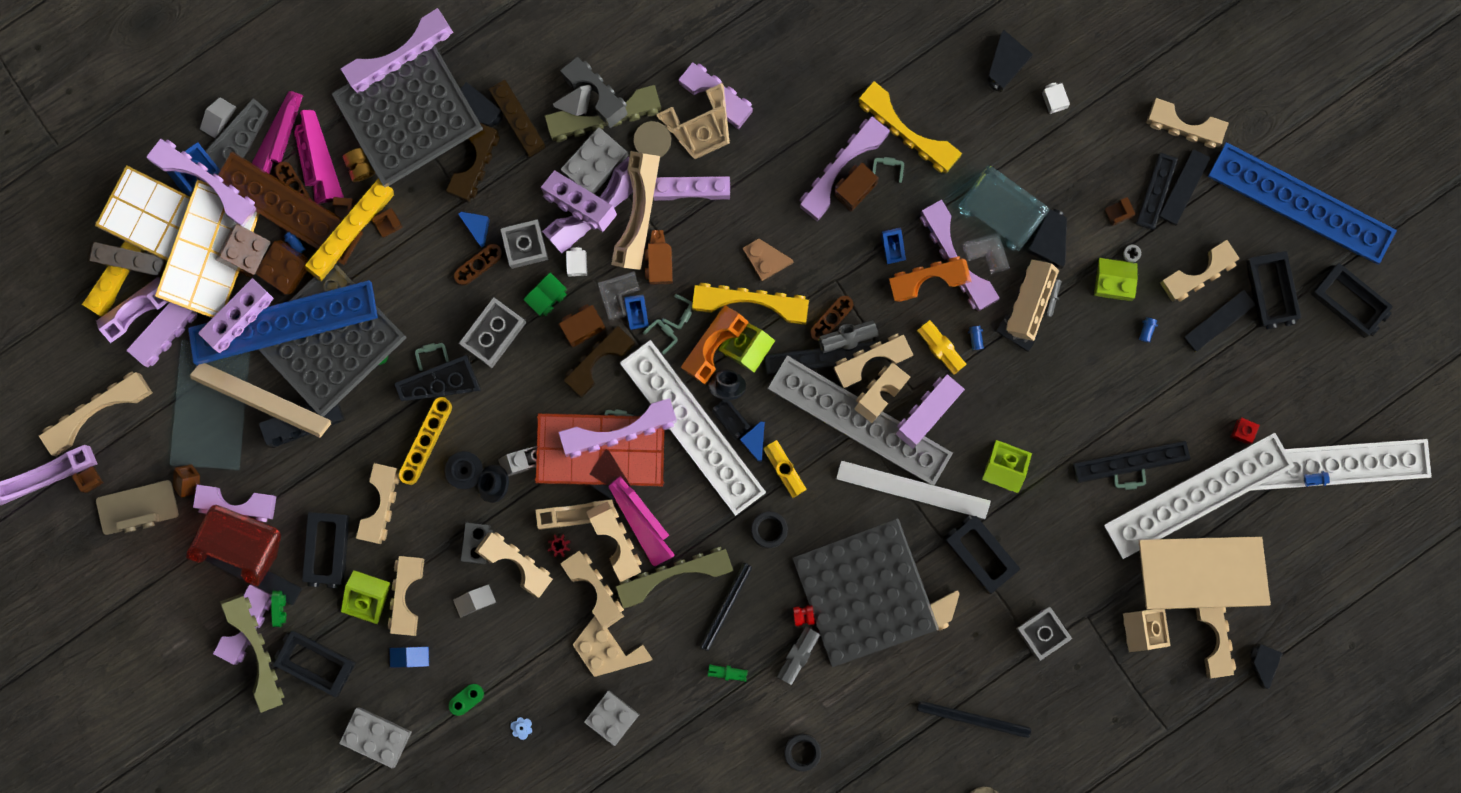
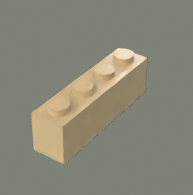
[1007,260,1059,341]

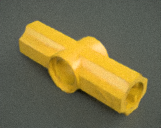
[917,320,967,375]
[763,440,807,498]

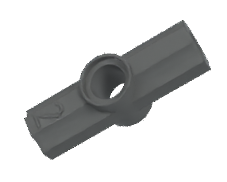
[818,320,878,353]
[777,627,820,685]

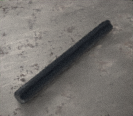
[917,701,1031,738]

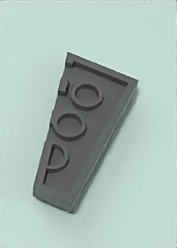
[205,98,269,170]

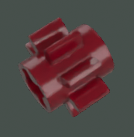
[548,535,571,557]

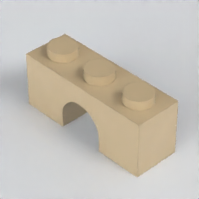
[854,363,910,423]

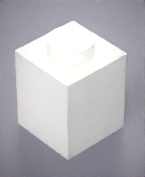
[1042,82,1070,114]
[566,247,587,277]

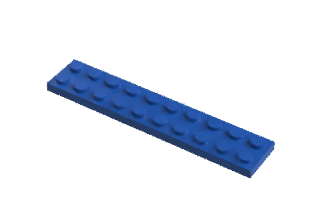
[1208,142,1397,265]
[189,280,378,365]

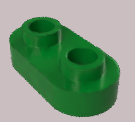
[271,590,287,627]
[449,684,484,716]

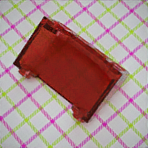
[186,505,281,586]

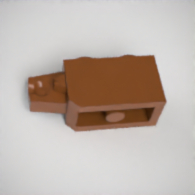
[645,230,673,284]

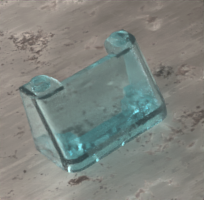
[958,165,1049,251]

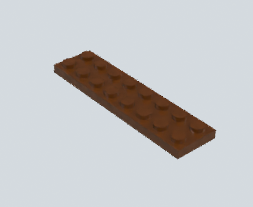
[218,152,364,265]

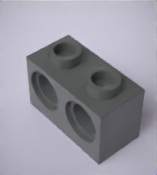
[461,523,493,564]

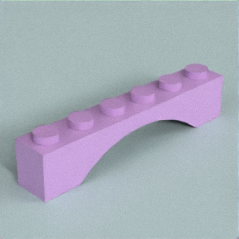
[341,8,453,93]
[799,117,890,222]
[147,139,257,227]
[542,157,633,254]
[920,200,999,312]
[559,398,677,458]
[0,445,97,506]

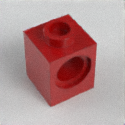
[1231,418,1260,445]

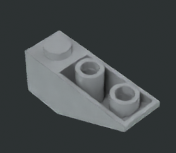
[498,446,537,476]

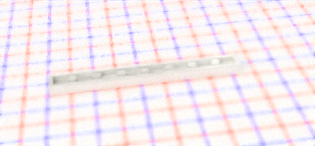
[836,461,991,519]

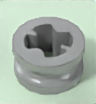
[1123,245,1141,263]

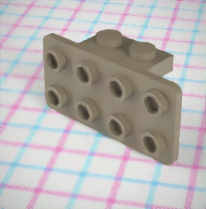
[96,480,179,535]

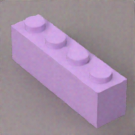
[127,302,198,367]
[896,374,965,449]

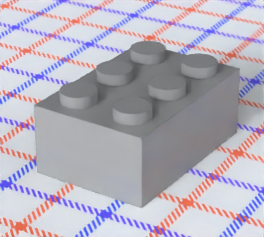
[561,127,628,194]
[459,297,526,368]
[339,707,412,768]

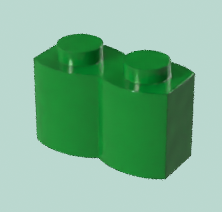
[524,273,567,317]

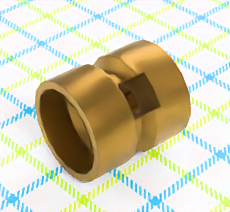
[343,148,375,182]

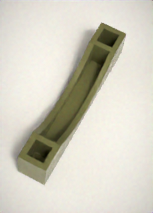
[545,85,661,142]
[616,547,733,609]
[220,593,284,713]

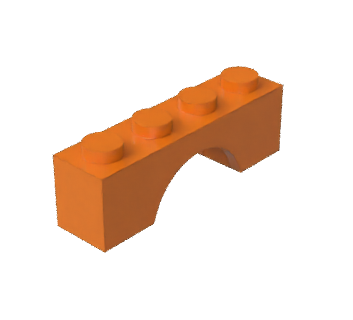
[889,256,972,302]
[681,305,749,384]

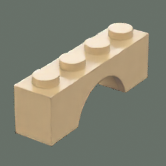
[1146,98,1229,148]
[1160,240,1240,302]
[833,333,914,388]
[356,463,400,544]
[536,500,614,530]
[587,501,642,582]
[475,532,553,598]
[560,551,624,629]
[388,556,424,636]
[1196,607,1236,678]

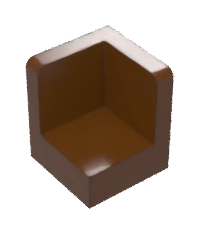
[333,197,355,219]
[1105,197,1135,226]
[372,208,403,238]
[173,464,200,497]
[72,466,103,493]

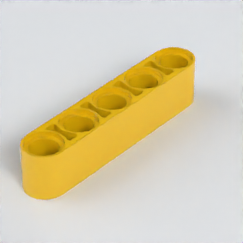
[399,397,452,485]

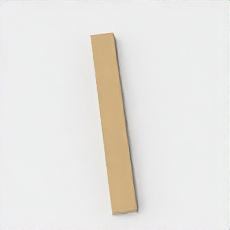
[190,363,331,438]

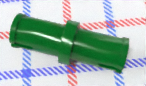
[707,664,748,682]

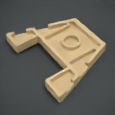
[656,83,730,159]
[573,616,653,677]

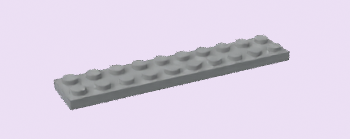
[768,356,953,485]

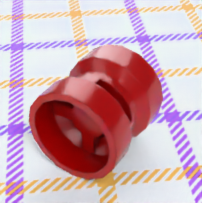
[793,605,815,626]

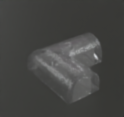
[962,232,1010,274]
[598,272,640,320]

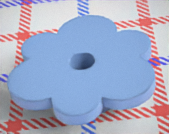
[510,717,532,740]

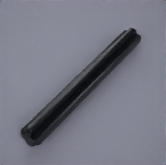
[700,563,752,651]

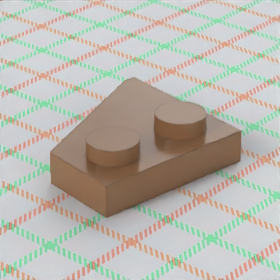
[743,239,794,281]

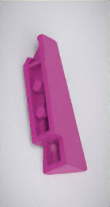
[252,91,303,174]
[295,110,343,204]
[609,476,674,566]

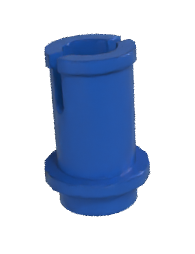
[284,232,306,253]
[1139,317,1158,343]
[968,326,984,350]
[1304,471,1330,487]

